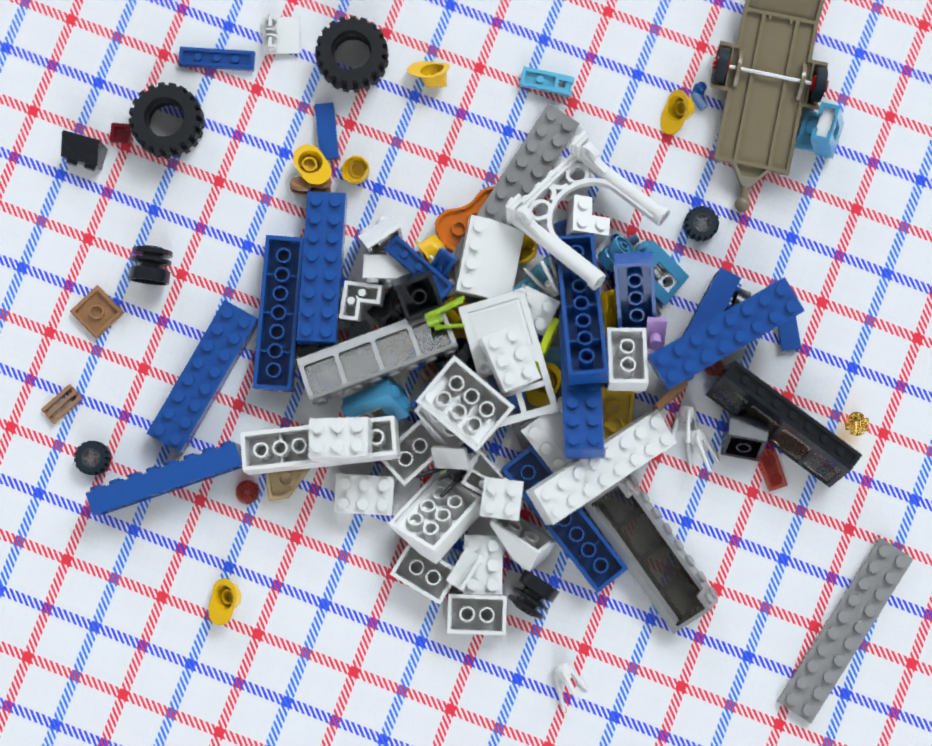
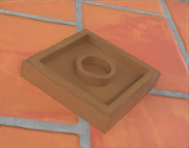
[70,285,125,339]
[652,380,688,412]

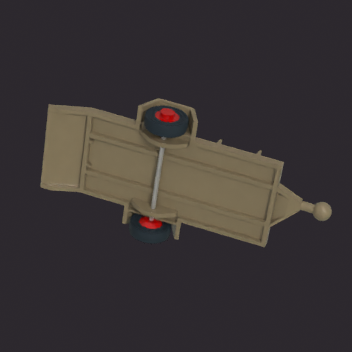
[710,0,829,212]

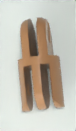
[290,176,331,195]

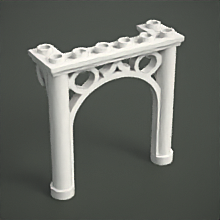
[505,131,670,290]

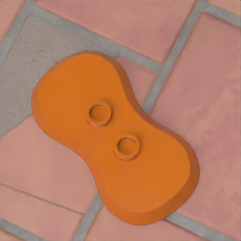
[435,186,495,252]

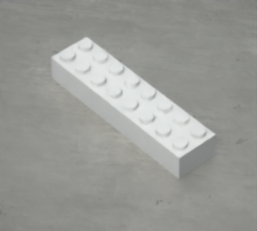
[526,409,677,525]
[241,416,401,475]

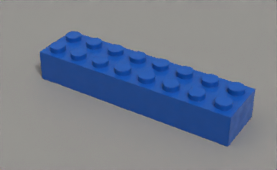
[297,191,347,347]
[556,233,609,385]
[252,235,304,392]
[647,277,805,391]
[146,300,258,454]
[559,308,605,459]
[85,441,242,516]
[501,445,628,593]

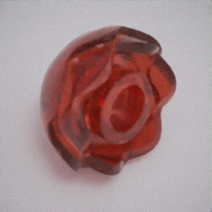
[235,480,259,504]

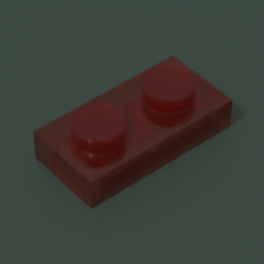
[758,449,788,492]

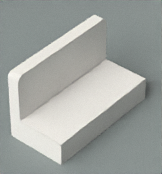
[431,446,478,470]
[446,547,483,591]

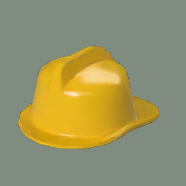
[407,61,450,87]
[660,90,694,135]
[293,145,332,185]
[415,234,446,264]
[526,362,561,407]
[208,578,242,625]

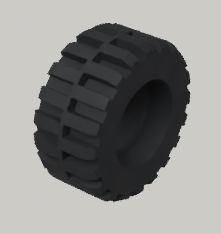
[315,16,389,93]
[128,82,205,159]

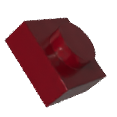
[110,123,132,144]

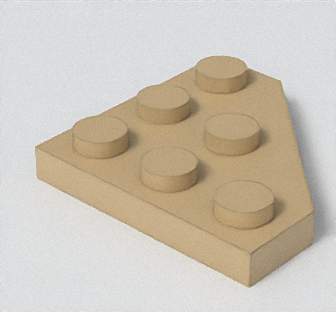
[265,468,311,501]

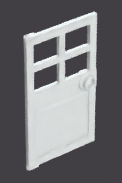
[458,288,560,428]

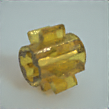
[845,412,869,436]

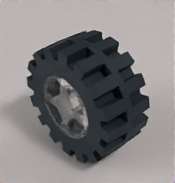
[684,206,719,242]
[74,441,111,475]

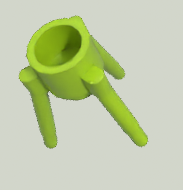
[425,296,465,331]

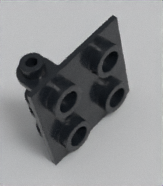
[367,288,405,327]

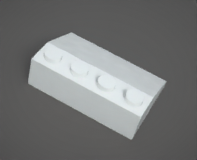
[453,215,524,300]
[416,355,515,452]
[521,396,574,473]
[388,472,482,564]

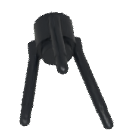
[416,468,467,498]

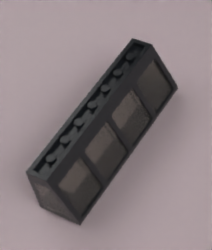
[705,360,862,488]

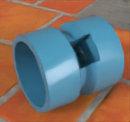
[598,236,634,272]

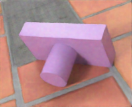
[646,317,667,354]

